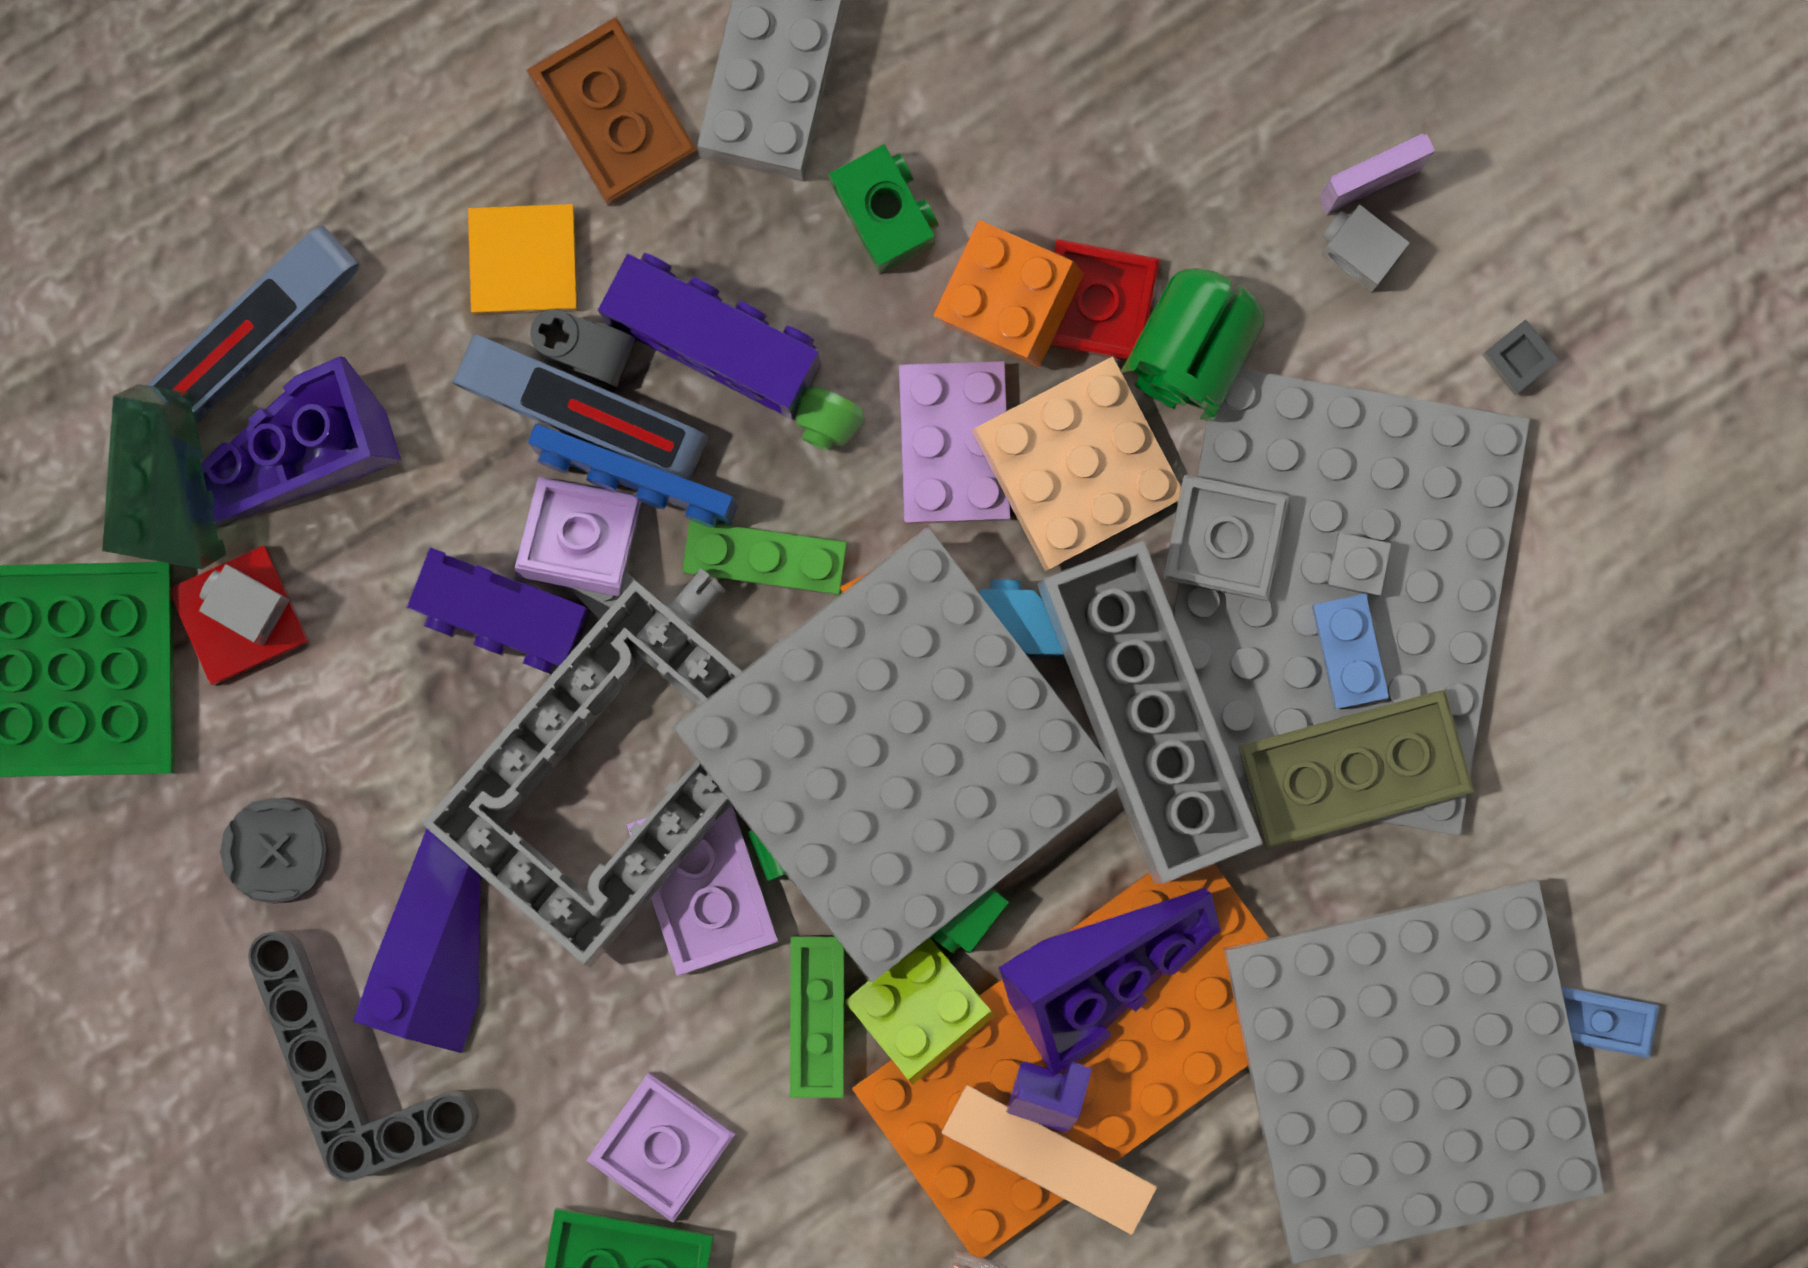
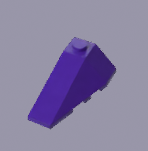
[180,356,402,532]
[999,888,1220,1075]

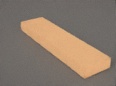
[942,1084,1157,1235]

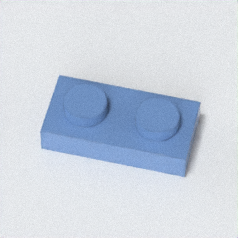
[1312,594,1389,710]

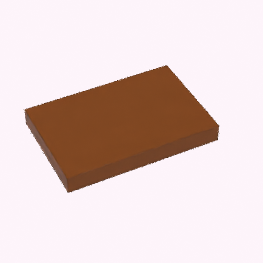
[527,16,698,206]

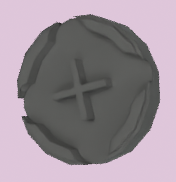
[220,798,329,904]

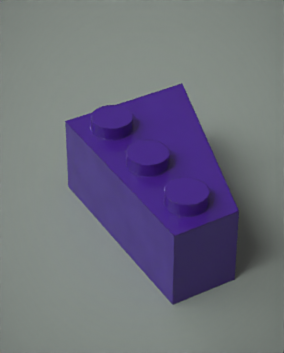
[407,547,591,675]

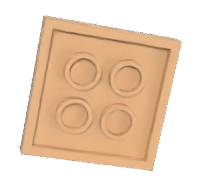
[971,356,1181,571]

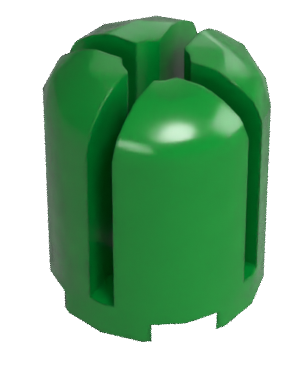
[1121,268,1264,421]

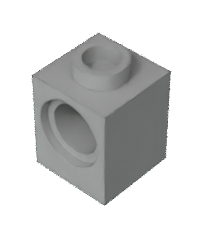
[1322,204,1410,292]
[199,565,290,646]

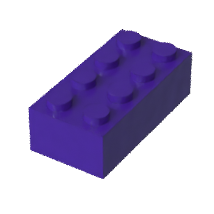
[598,252,821,421]

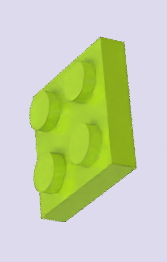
[844,937,995,1085]

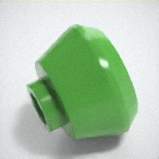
[796,386,865,452]

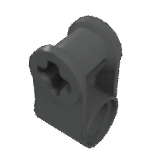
[530,309,636,388]

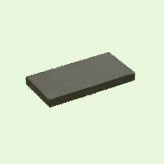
[1238,689,1474,849]

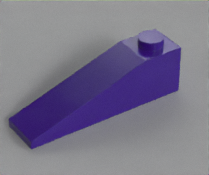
[353,828,481,1053]

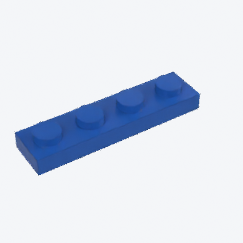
[528,423,738,528]

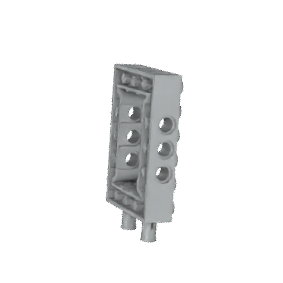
[422,568,784,968]

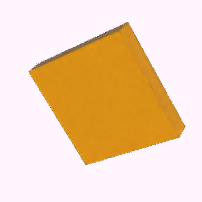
[468,204,578,315]

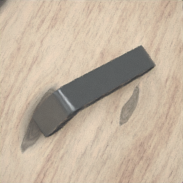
[248,931,479,1182]

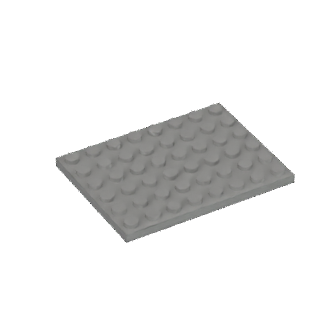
[1173,369,1530,836]

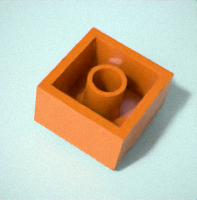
[933,219,1084,369]

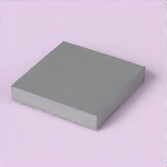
[1162,475,1289,601]

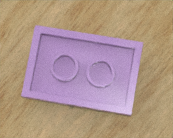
[899,361,1010,524]
[626,805,779,976]

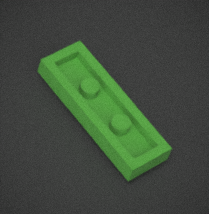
[682,520,847,596]
[790,936,844,1098]

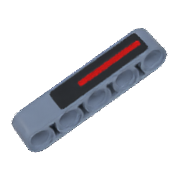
[135,225,360,441]
[452,334,709,480]

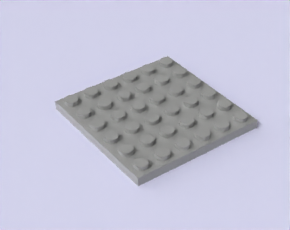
[672,528,1117,982]
[1223,879,1605,1264]

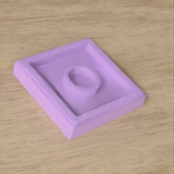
[1319,134,1435,215]
[515,477,642,597]
[586,1072,736,1222]

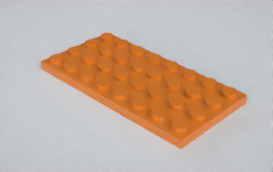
[852,863,1268,1263]

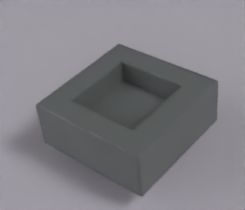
[1482,320,1559,395]

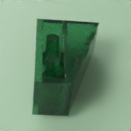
[102,384,227,569]

